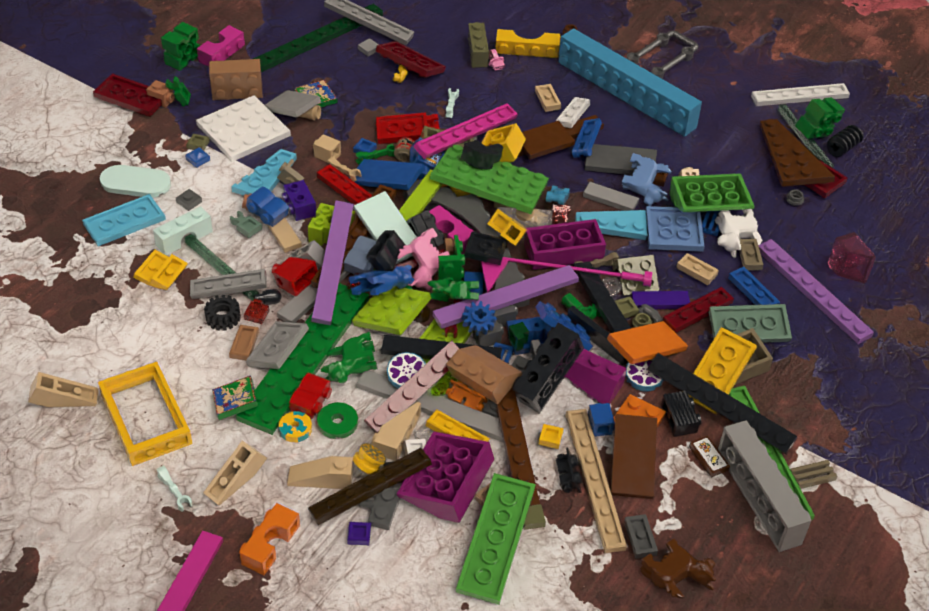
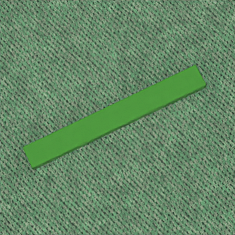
[729,386,815,520]

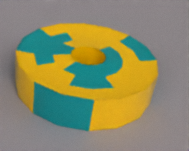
[279,411,312,442]

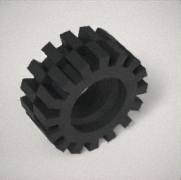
[204,295,241,331]

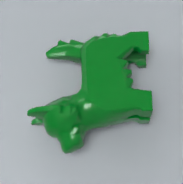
[427,278,479,302]
[321,332,378,383]

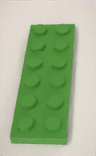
[456,473,536,605]

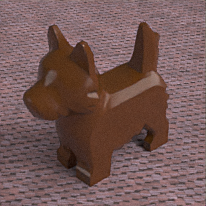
[640,539,716,599]

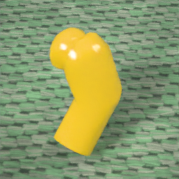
[392,65,408,83]

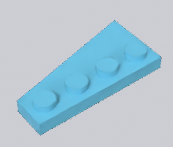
[231,149,297,196]
[575,210,647,240]

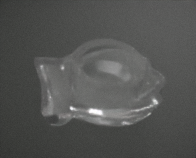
[602,277,622,298]

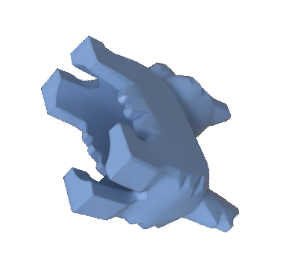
[622,153,672,206]

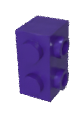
[281,180,316,221]

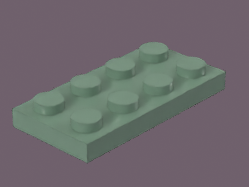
[709,304,792,343]

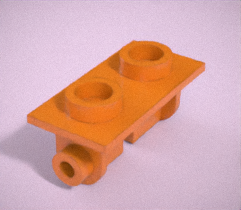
[445,380,488,412]

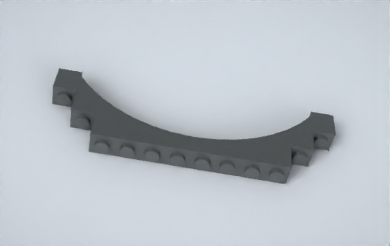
[403,179,530,346]

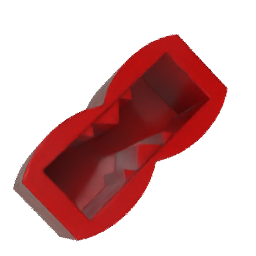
[289,373,332,419]

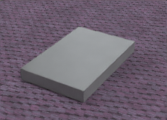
[265,90,321,117]
[246,321,309,369]

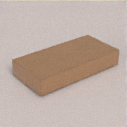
[229,325,259,361]

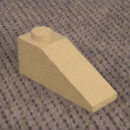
[28,372,99,407]
[372,402,421,461]
[203,440,267,506]
[287,456,353,489]

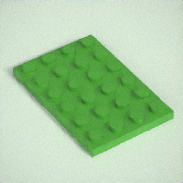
[430,145,549,214]

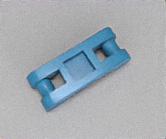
[546,185,570,205]

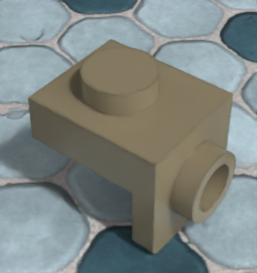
[277,159,304,185]

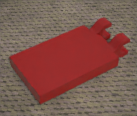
[376,112,440,144]

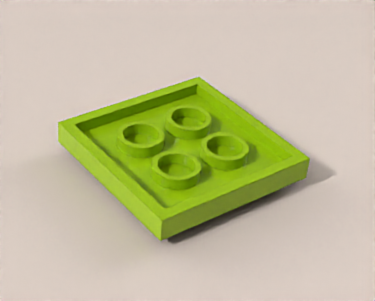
[352,286,431,335]

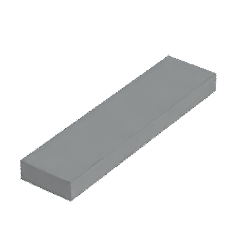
[190,269,267,299]

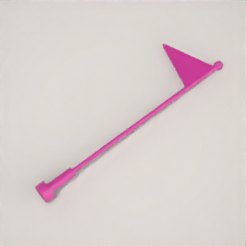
[480,257,653,293]

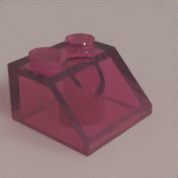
[828,232,876,283]

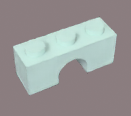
[153,206,213,255]

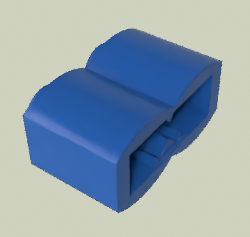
[246,186,289,227]

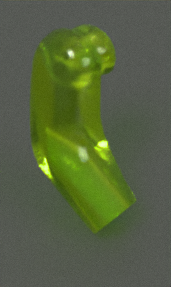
[431,371,457,396]

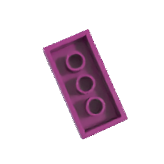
[524,219,606,270]

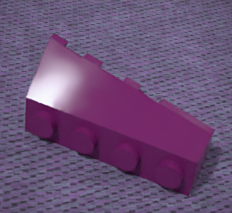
[564,349,627,404]

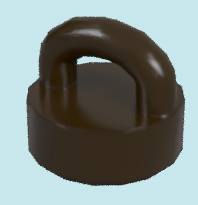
[414,306,430,323]

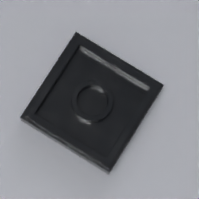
[464,231,508,265]

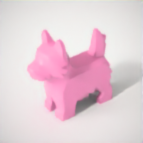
[397,228,450,291]

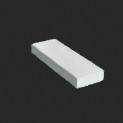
[556,97,590,128]

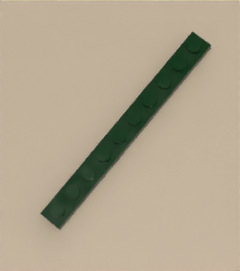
[253,3,383,72]

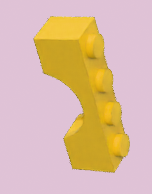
[496,29,560,58]

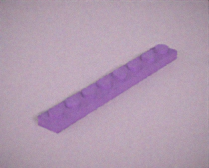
[758,239,874,344]

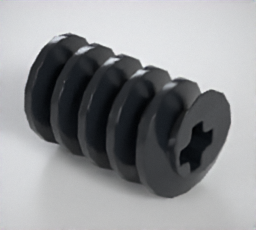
[827,125,864,157]

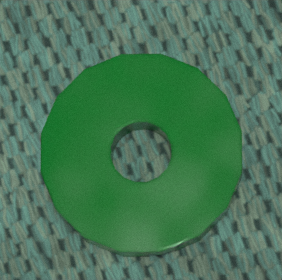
[317,402,358,439]

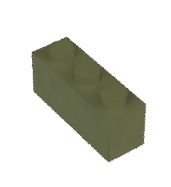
[468,22,489,68]

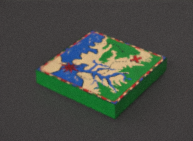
[294,80,338,108]
[212,375,258,420]

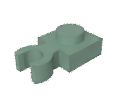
[230,211,262,238]

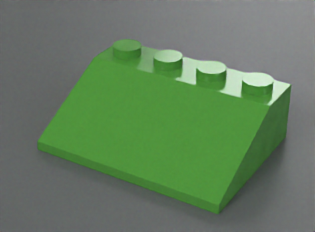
[669,174,754,212]

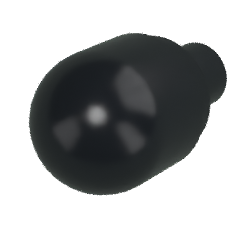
[254,289,282,305]

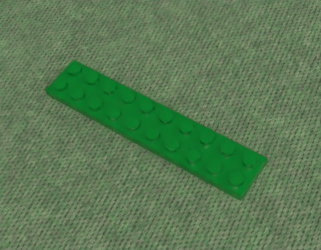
[236,283,369,435]

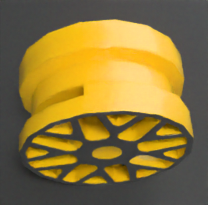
[353,443,386,474]

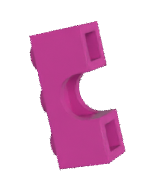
[197,25,245,66]
[429,205,474,254]

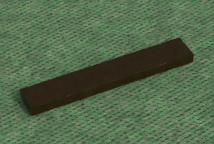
[308,447,432,525]

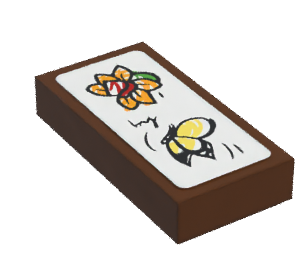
[689,436,730,478]

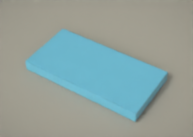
[82,194,166,246]

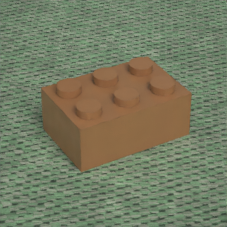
[209,59,263,100]

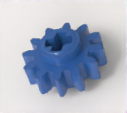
[461,301,497,336]

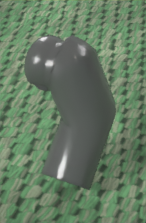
[638,304,663,323]

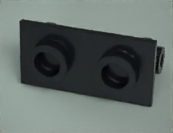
[556,447,583,493]

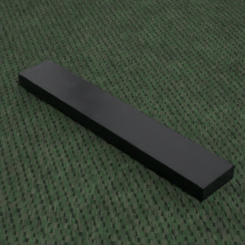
[573,261,631,333]
[381,335,502,360]

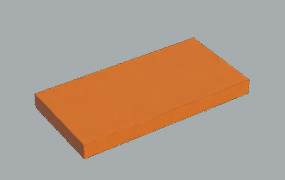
[607,321,688,364]

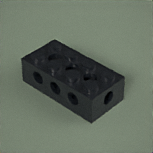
[513,323,584,414]

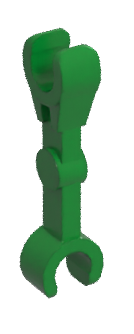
[355,144,395,165]

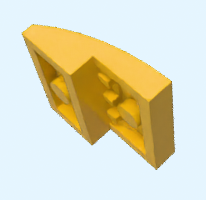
[133,249,188,290]

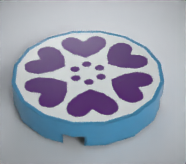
[387,352,426,389]
[625,359,664,391]

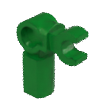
[561,293,601,320]

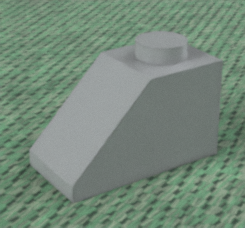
[288,240,325,270]

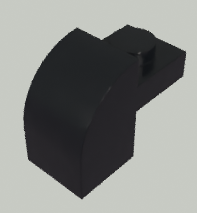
[461,140,503,169]

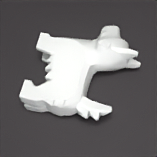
[715,209,763,258]

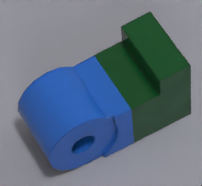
[508,318,546,351]

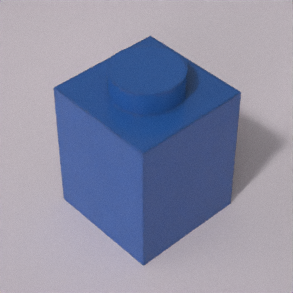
[588,403,615,437]

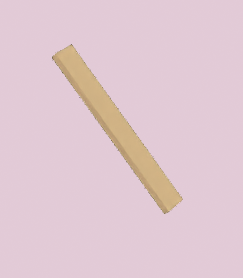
[565,409,627,553]

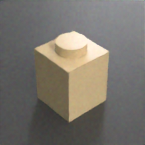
[313,134,341,163]

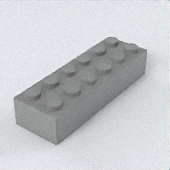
[718,420,811,552]

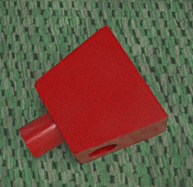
[272,257,318,296]

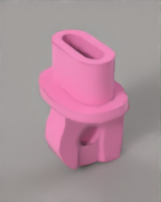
[488,49,506,71]

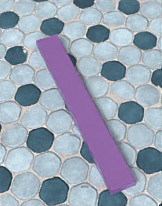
[311,200,354,325]
[433,265,579,329]

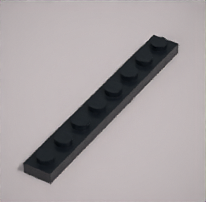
[647,353,798,455]

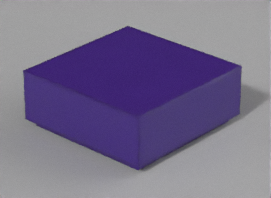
[347,522,371,546]

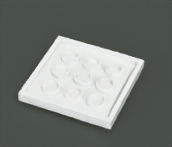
[196,95,291,162]

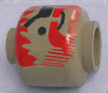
[394,137,415,162]

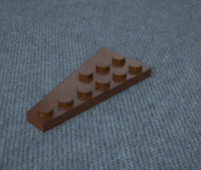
[760,119,835,187]

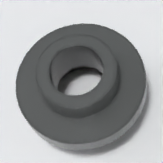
[786,190,804,206]

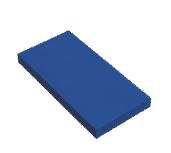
[349,159,425,190]

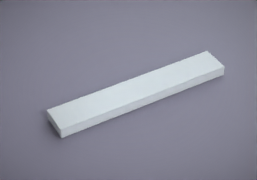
[751,83,850,106]

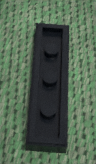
[567,306,628,366]

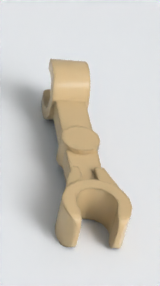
[327,157,362,182]

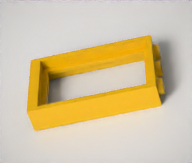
[98,362,193,466]

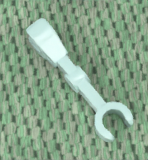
[446,88,459,118]
[156,465,192,512]

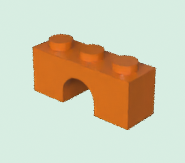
[239,503,300,575]

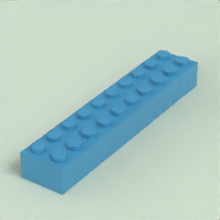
[558,28,702,137]

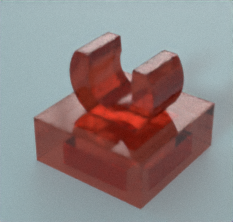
[550,205,571,224]
[243,298,270,324]

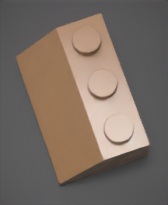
[446,345,523,404]

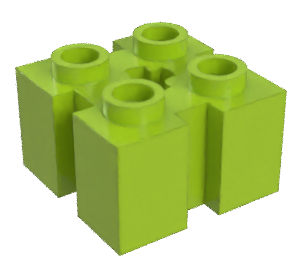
[308,203,355,246]

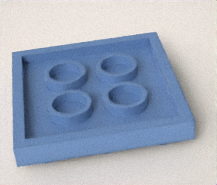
[646,206,705,252]

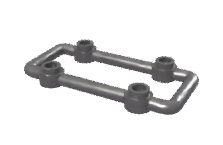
[626,30,698,79]

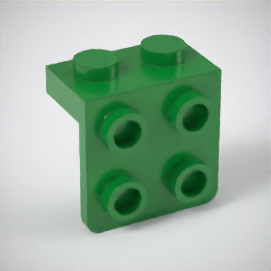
[438,235,465,282]

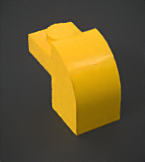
[487,209,527,246]

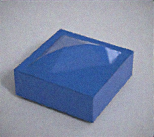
[185,147,210,168]

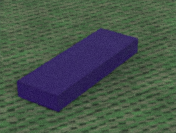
[631,291,690,309]

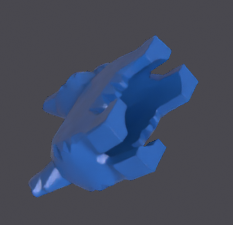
[349,265,414,295]

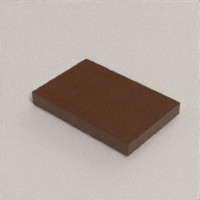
[522,120,575,159]

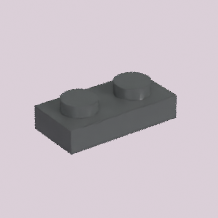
[624,514,658,559]

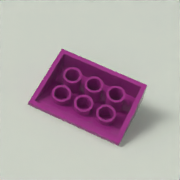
[397,431,494,523]

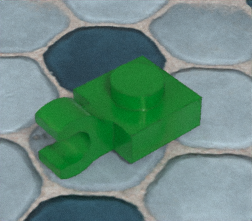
[165,76,191,106]

